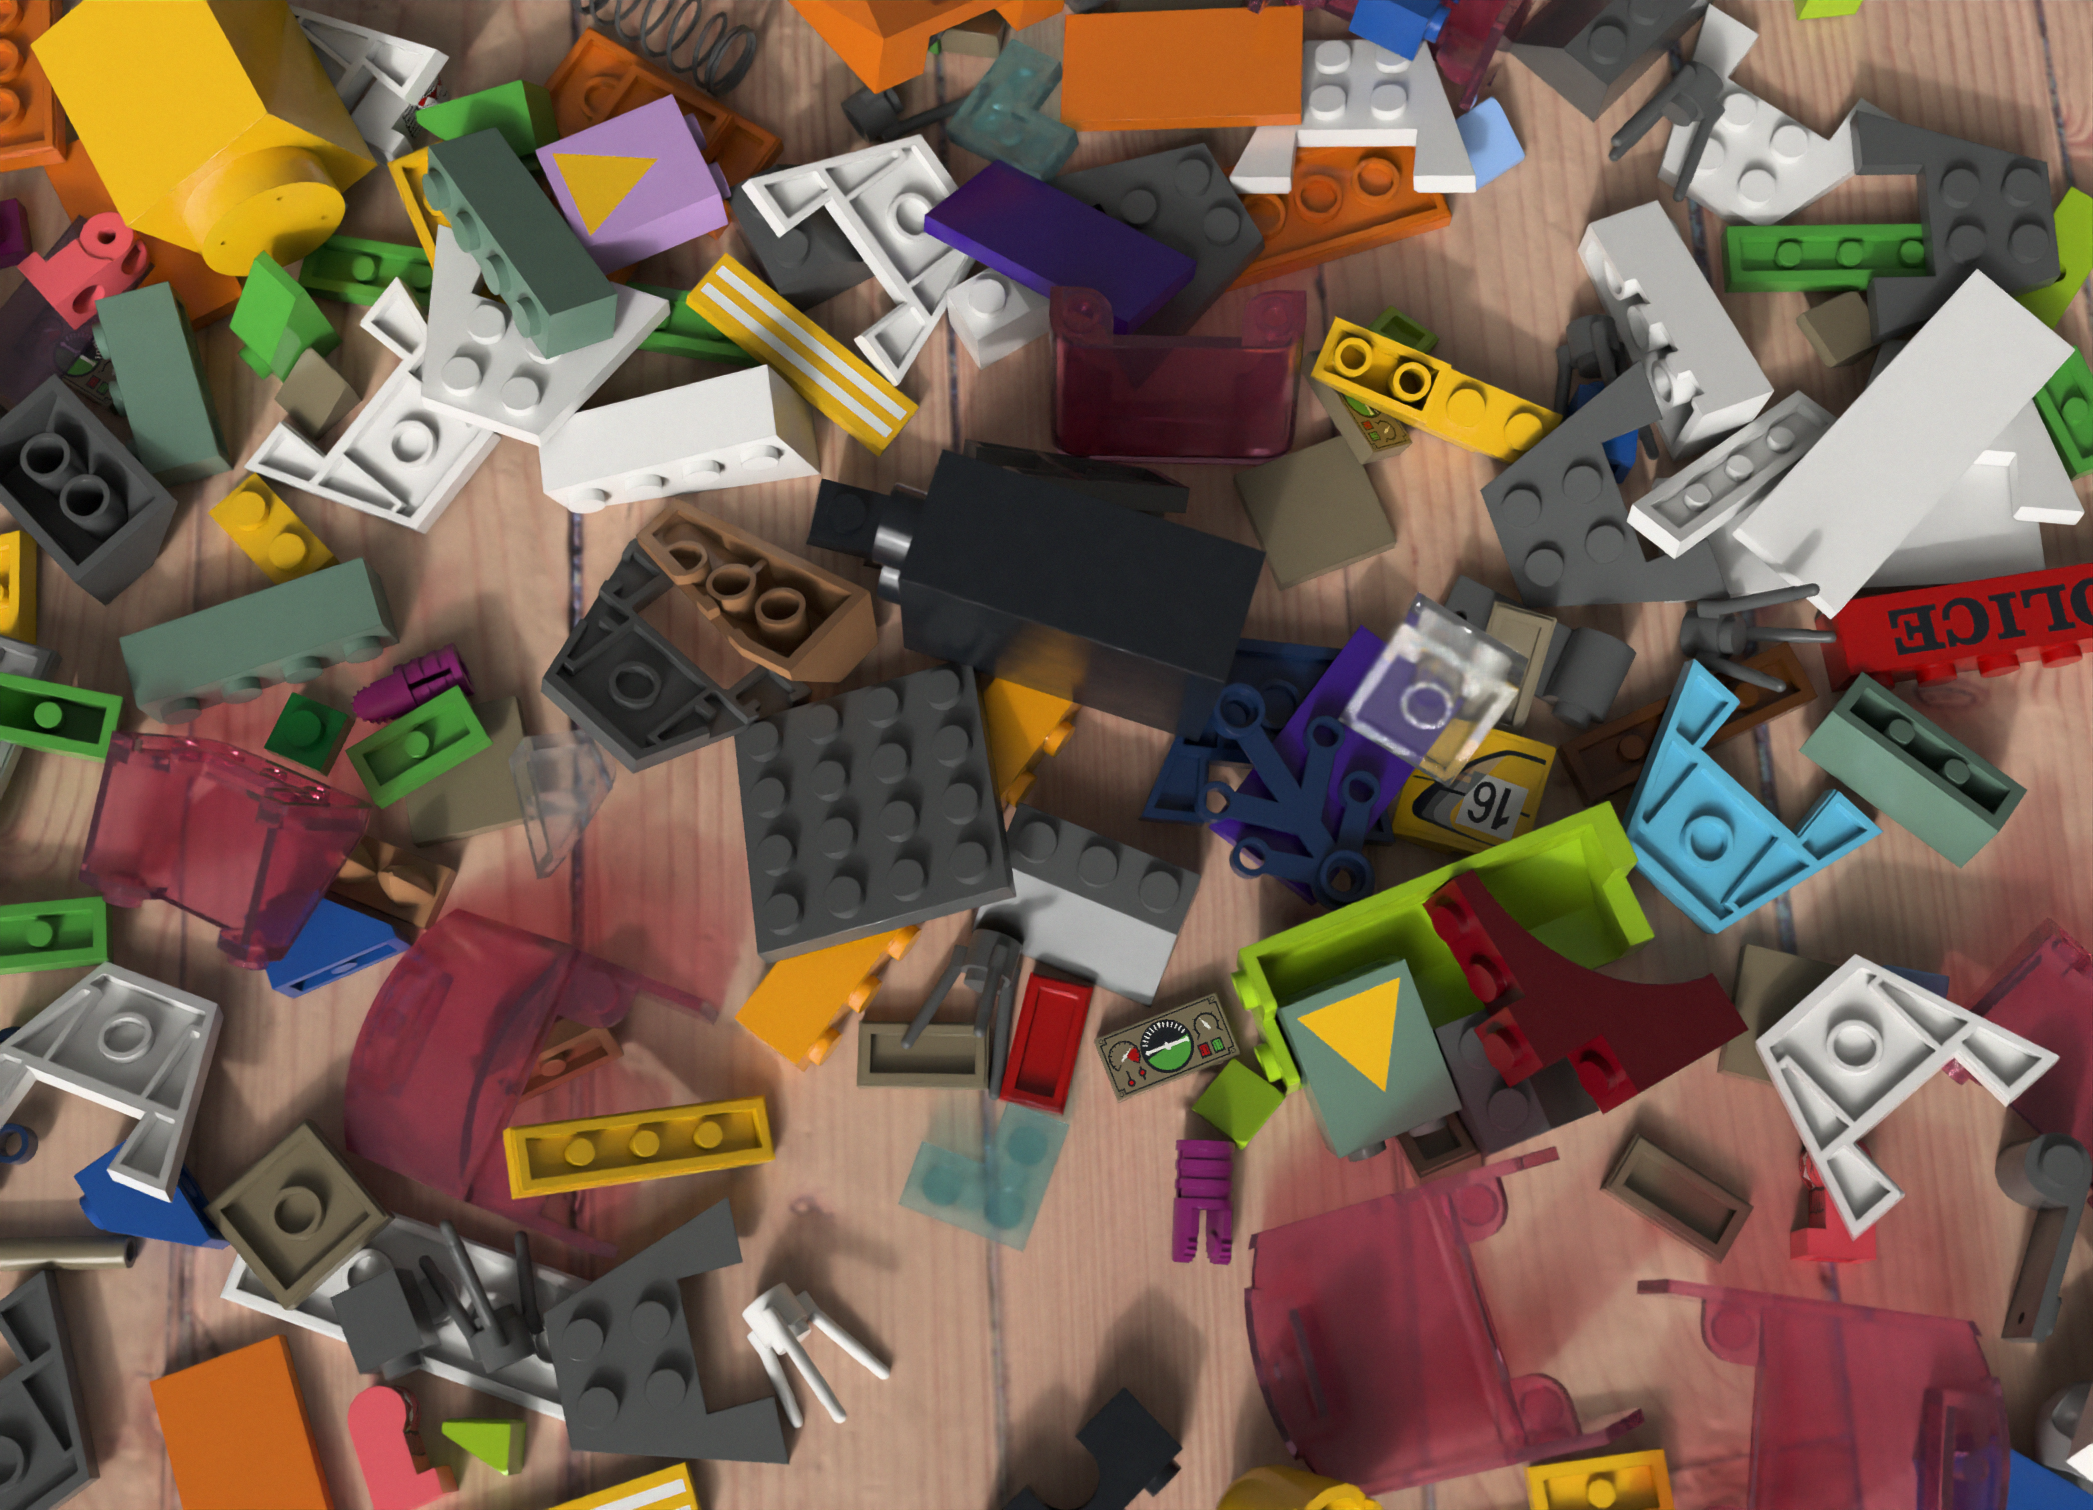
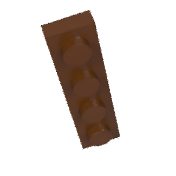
[1556,641,1818,807]

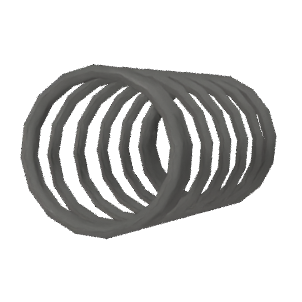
[571,0,756,97]

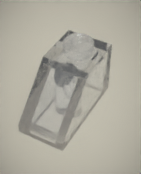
[508,729,616,879]

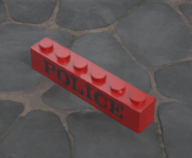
[1814,562,2093,692]

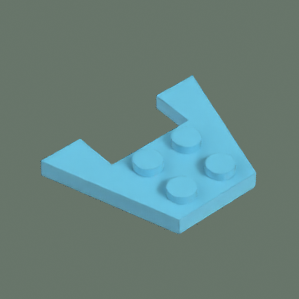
[1621,659,1883,934]

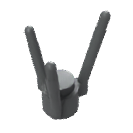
[841,30,994,143]
[1609,61,1725,202]
[1553,314,1659,460]
[1680,583,1837,692]
[901,929,1022,1100]
[418,1219,546,1374]

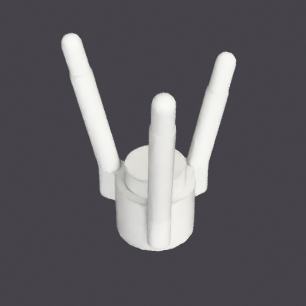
[742,1282,890,1428]

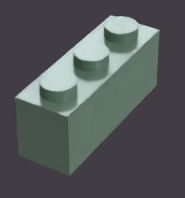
[92,281,234,489]
[1799,672,2027,869]

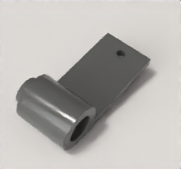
[1426,574,1636,729]
[1995,1132,2093,1343]

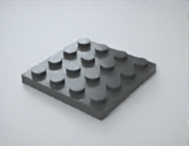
[734,662,1017,964]

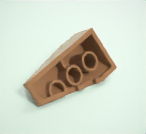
[636,498,879,683]

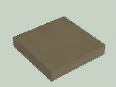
[1233,435,1397,591]
[405,695,543,849]
[1717,943,1841,1087]
[203,1118,396,1311]

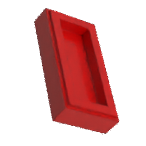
[999,972,1093,1117]

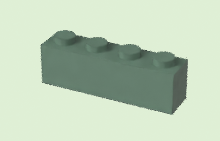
[422,127,618,360]
[118,557,400,725]

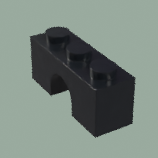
[1002,1386,1183,1510]

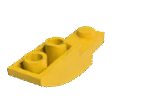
[1310,316,1563,465]

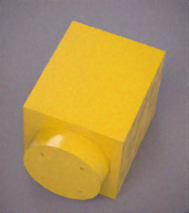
[30,0,378,276]

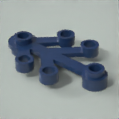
[1194,683,1381,911]

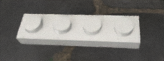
[1627,390,1838,559]

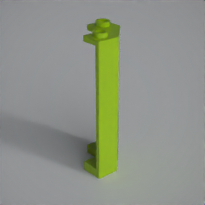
[1230,801,1655,1096]

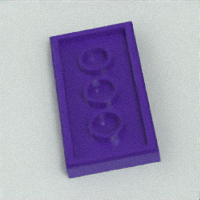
[924,159,1197,339]
[1208,625,1464,906]

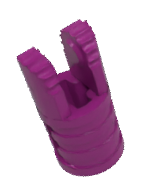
[351,642,476,725]
[1171,1140,1236,1265]

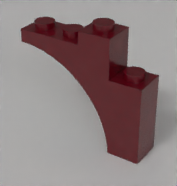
[1422,869,1749,1115]

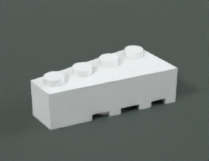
[1578,200,1774,462]
[539,364,821,513]

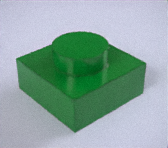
[264,692,356,777]

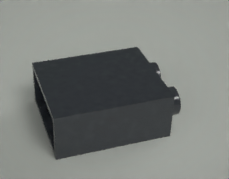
[872,449,1267,742]

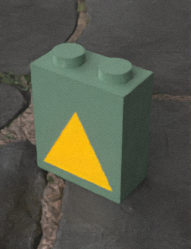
[1275,954,1463,1162]

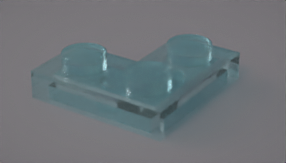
[945,39,1079,185]
[898,1102,1070,1253]

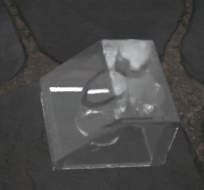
[1338,591,1528,788]

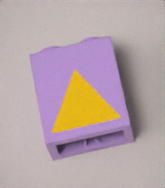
[535,94,731,275]

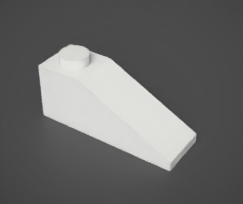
[945,267,1078,371]

